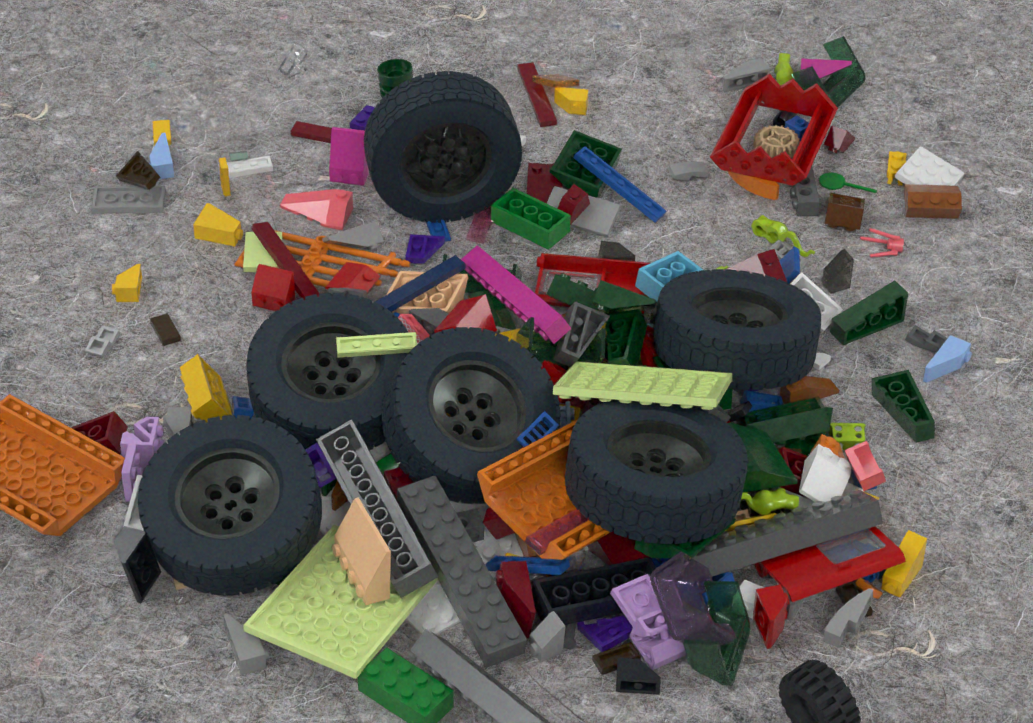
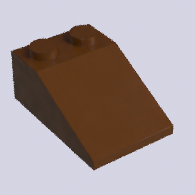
[824,192,865,231]

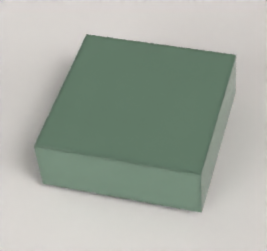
[229,151,248,161]

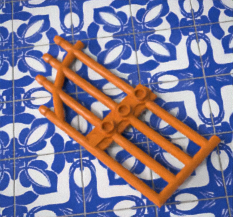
[234,230,410,287]

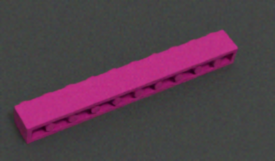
[461,245,571,344]

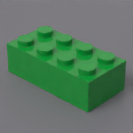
[491,188,571,250]
[358,647,454,723]

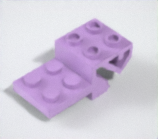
[120,417,165,502]
[610,574,691,670]

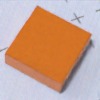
[855,578,883,599]

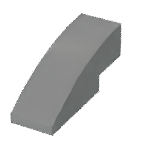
[824,588,873,648]

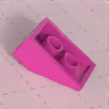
[800,58,852,84]
[329,127,369,186]

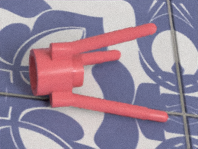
[860,228,904,258]

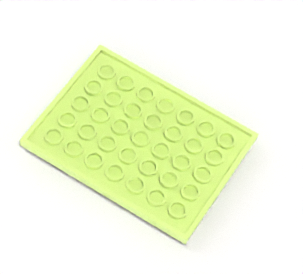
[553,361,732,410]
[243,525,438,679]

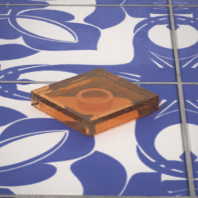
[532,74,580,88]

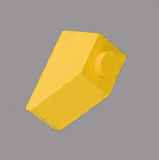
[554,87,588,115]
[112,264,142,302]

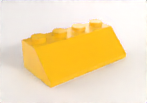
[180,354,232,423]

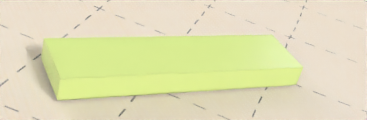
[336,332,417,358]

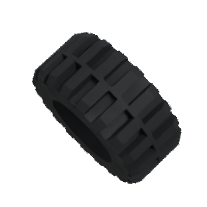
[779,660,861,723]

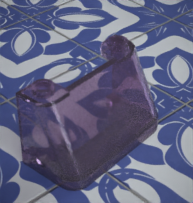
[650,552,737,645]

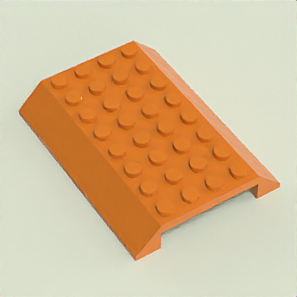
[0,394,125,536]
[477,419,610,560]

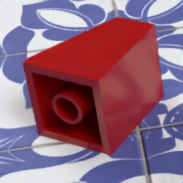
[434,294,497,333]

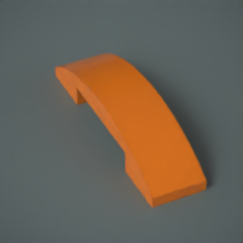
[727,167,780,200]

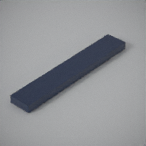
[375,255,466,312]

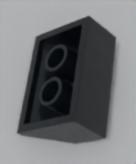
[114,526,161,604]

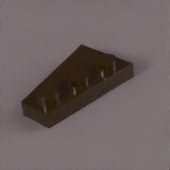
[116,151,161,190]

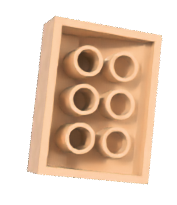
[386,271,468,314]
[332,497,391,605]

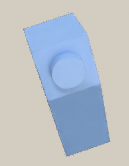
[149,133,174,179]
[923,335,972,383]

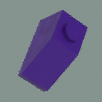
[305,443,337,488]

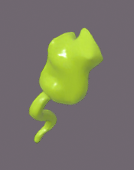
[774,53,796,85]
[751,215,815,257]
[741,488,799,515]

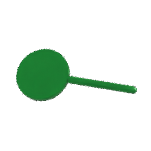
[819,172,877,193]

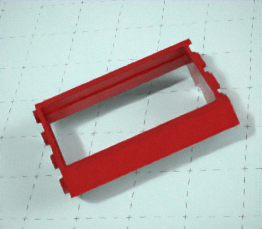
[710,73,838,186]

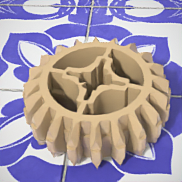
[753,125,800,158]

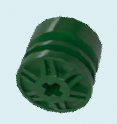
[377,59,413,98]

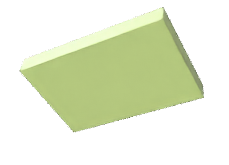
[243,232,283,272]

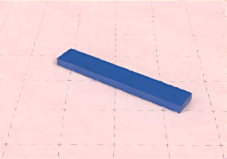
[573,146,667,223]

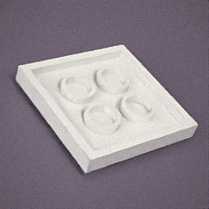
[895,146,965,186]

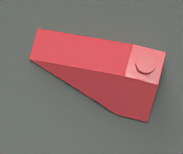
[280,189,353,230]

